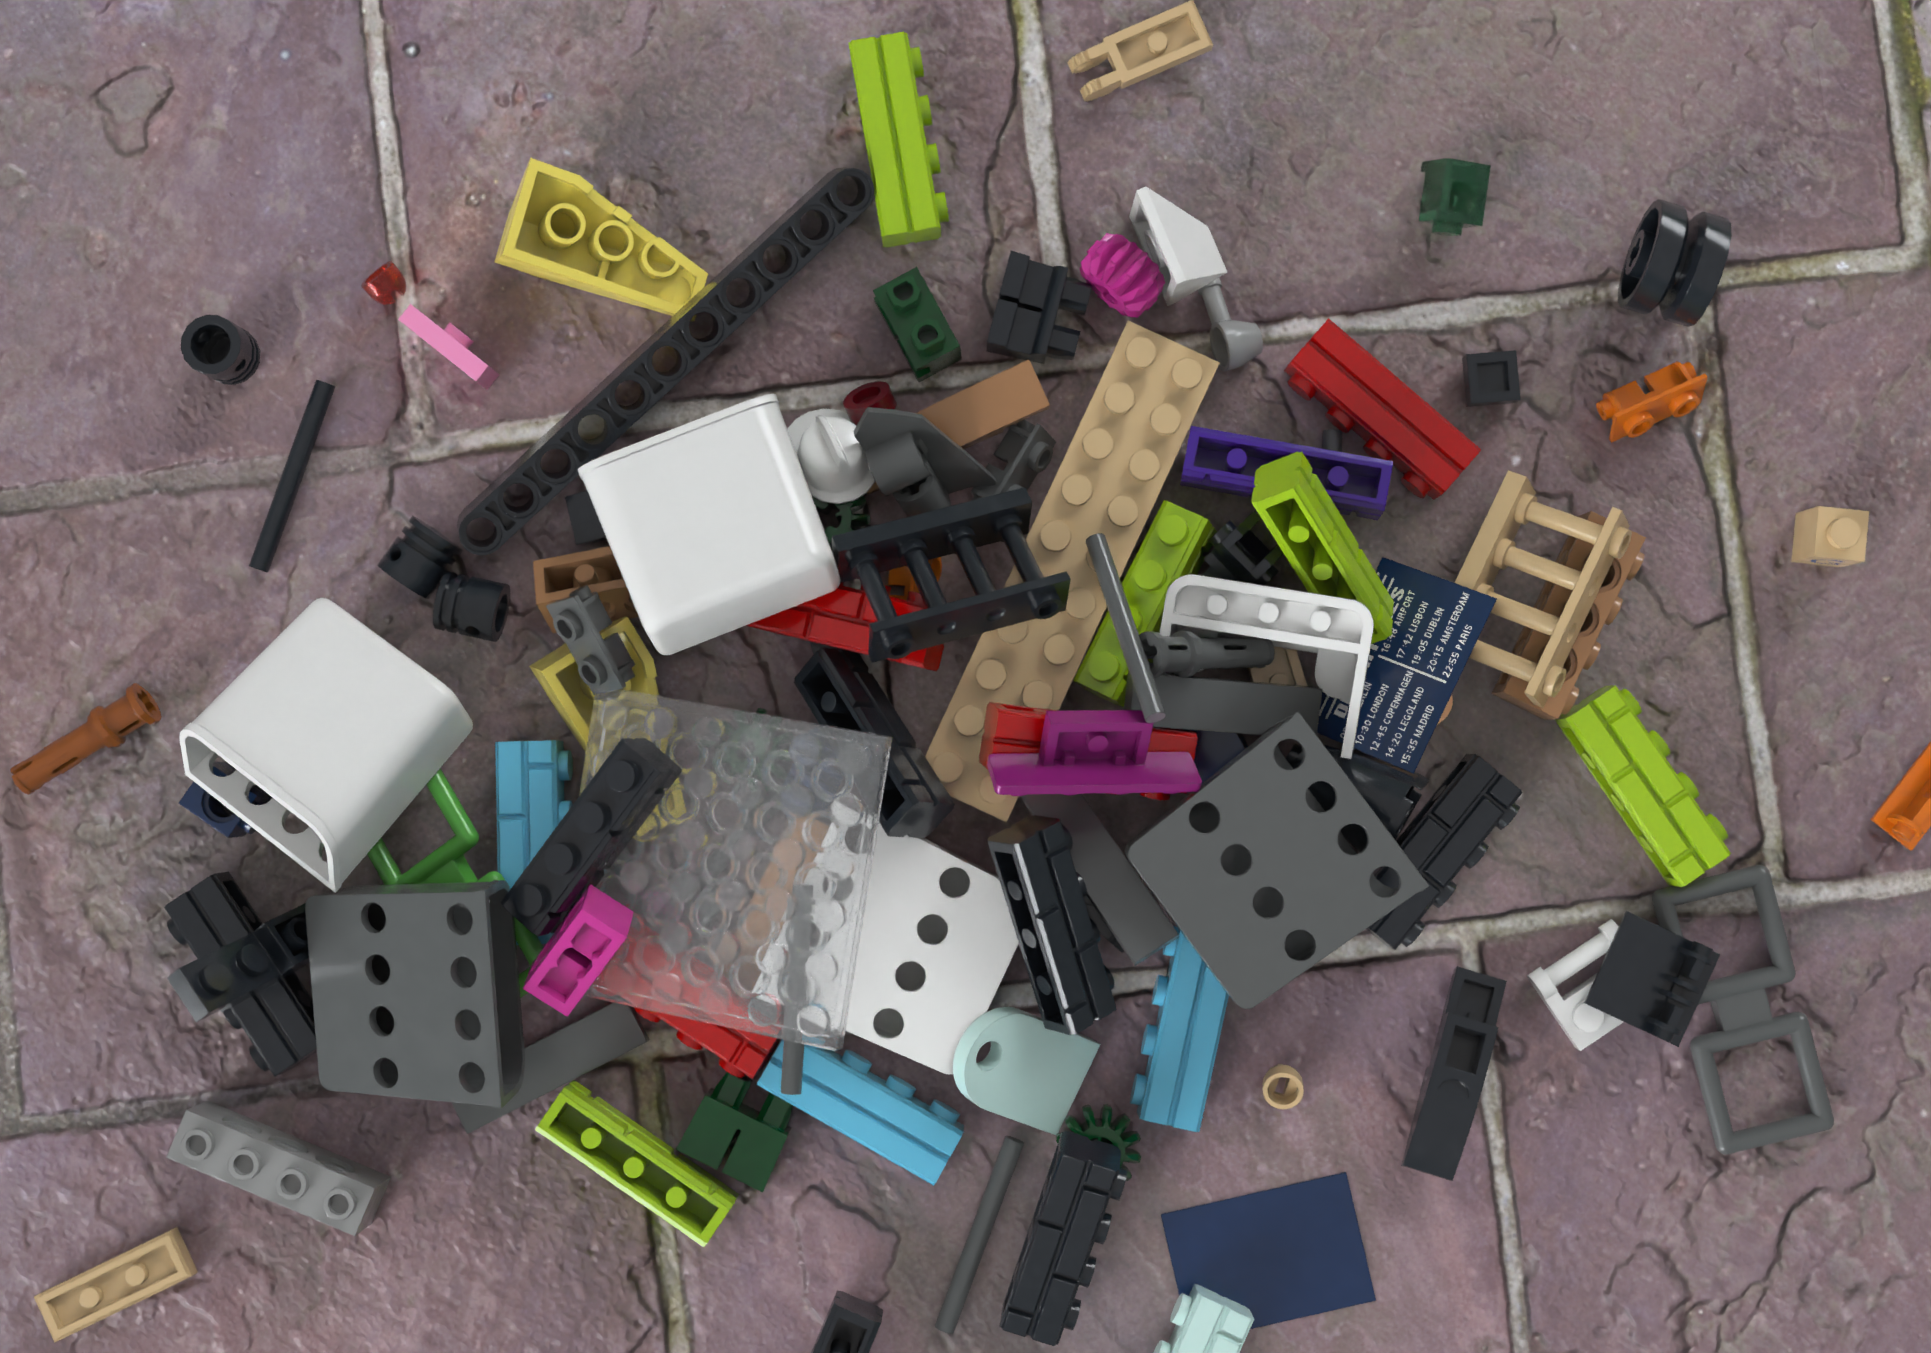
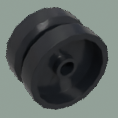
[1618,199,1732,327]

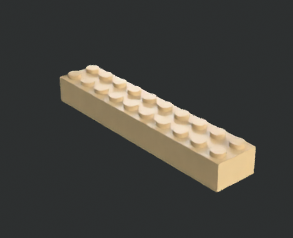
[925,320,1220,822]

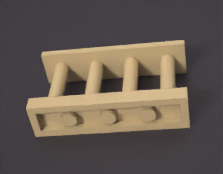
[1455,470,1632,708]

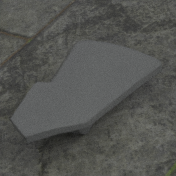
[853,407,997,517]

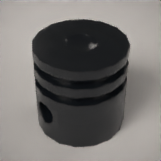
[181,315,260,385]
[378,516,463,599]
[433,571,510,642]

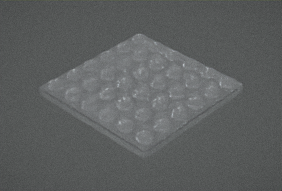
[579,686,892,1051]

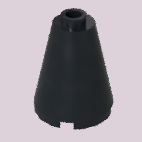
[1286,744,1429,852]

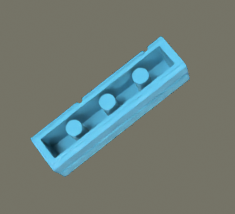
[495,740,573,945]
[1130,926,1229,1132]
[756,1026,964,1186]

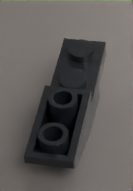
[167,890,332,1023]
[1401,966,1507,1181]

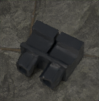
[986,251,1092,364]

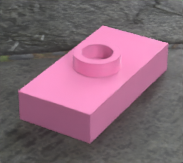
[398,304,499,390]

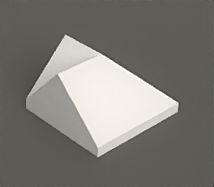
[1129,187,1227,306]

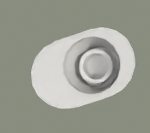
[787,408,875,504]

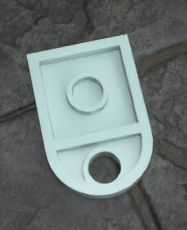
[953,1007,1101,1135]

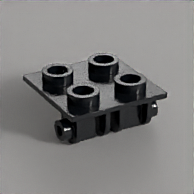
[1584,911,1720,1047]

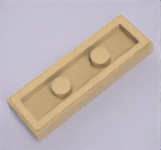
[34,1227,198,1342]

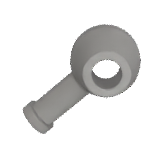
[1198,278,1263,372]

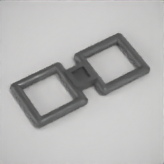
[1652,865,1834,1155]

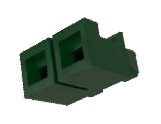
[873,267,962,383]
[676,1072,793,1192]

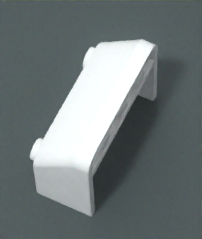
[1160,574,1374,759]

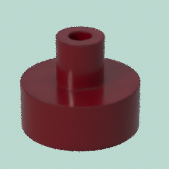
[843,381,897,426]

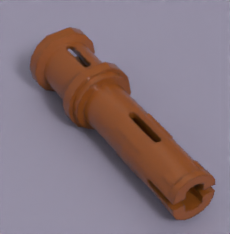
[10,683,161,795]

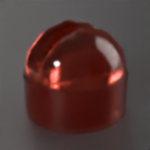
[361,261,407,305]

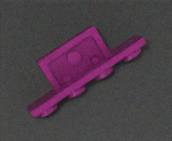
[987,710,1202,796]

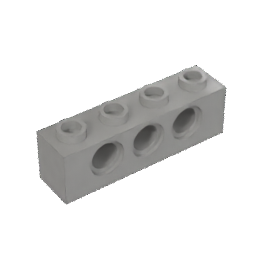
[166,1101,391,1236]

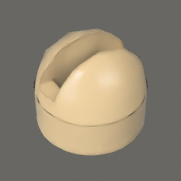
[1263,1064,1304,1109]

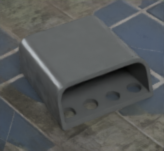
[1125,711,1429,1009]
[305,880,525,1108]

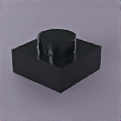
[1462,350,1521,407]

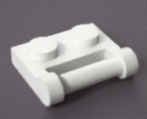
[1527,919,1623,1051]

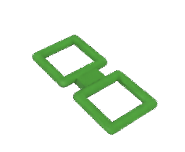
[367,768,544,998]

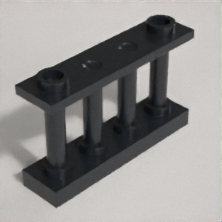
[832,487,1071,663]

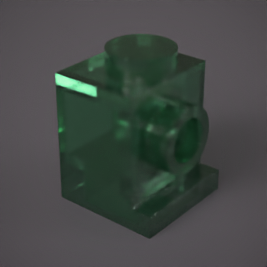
[1419,158,1491,236]

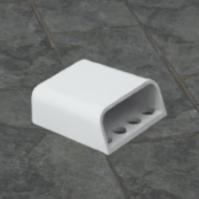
[578,394,841,655]
[180,598,473,893]
[753,799,1019,1075]

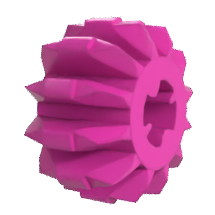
[1079,233,1166,318]

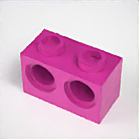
[523,884,634,1017]

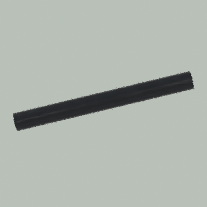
[249,380,335,573]

